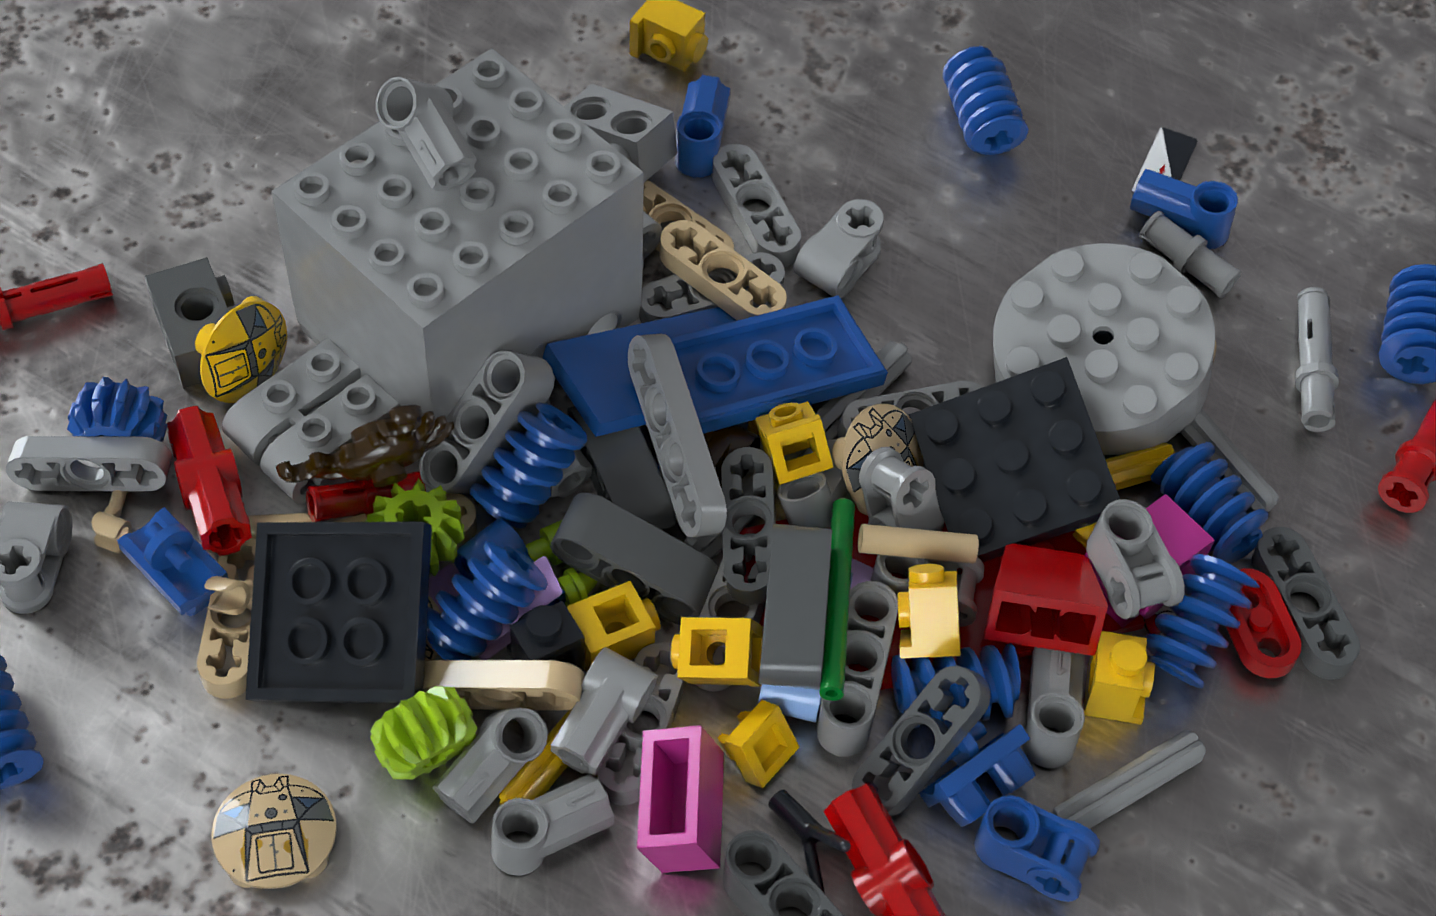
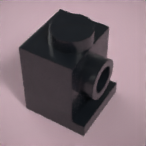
[506,601,586,672]

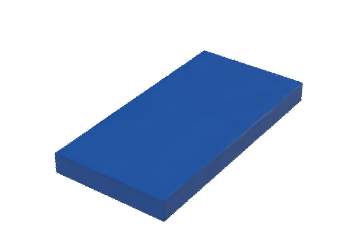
[669,295,888,434]
[542,307,737,437]

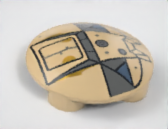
[832,404,924,515]
[211,774,337,889]

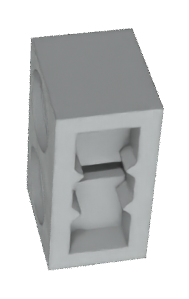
[564,84,677,182]

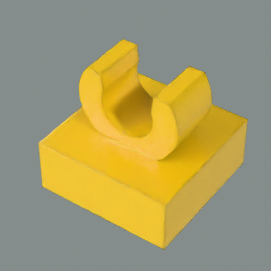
[717,700,799,789]

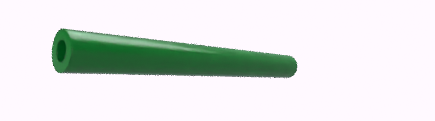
[819,498,855,701]

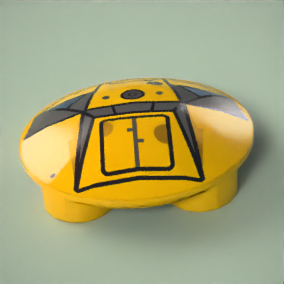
[195,296,287,403]

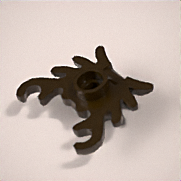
[276,404,454,487]

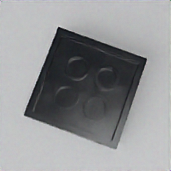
[909,357,1120,562]
[245,522,432,704]

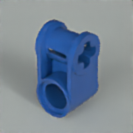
[974,795,1100,902]

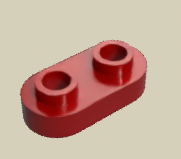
[1226,568,1302,679]

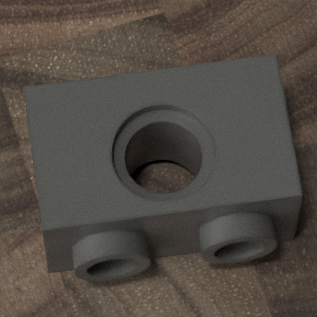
[145,257,235,389]

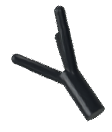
[768,789,851,894]

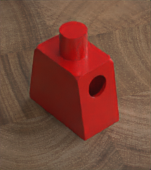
[984,541,1108,656]

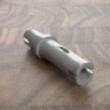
[1295,287,1339,432]

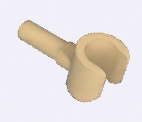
[92,490,132,553]
[204,576,253,615]

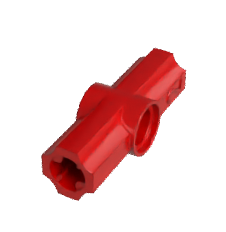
[166,405,252,556]
[823,783,946,916]

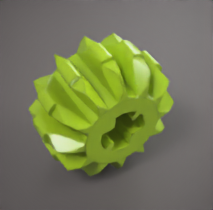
[365,478,465,577]
[370,686,478,780]

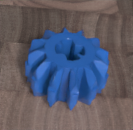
[67,376,168,442]

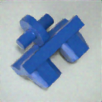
[117,507,228,616]
[919,720,1036,827]

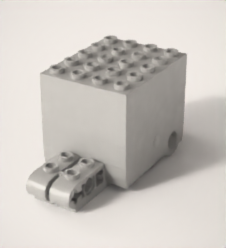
[222,48,662,504]

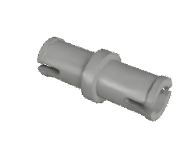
[1139,211,1242,298]

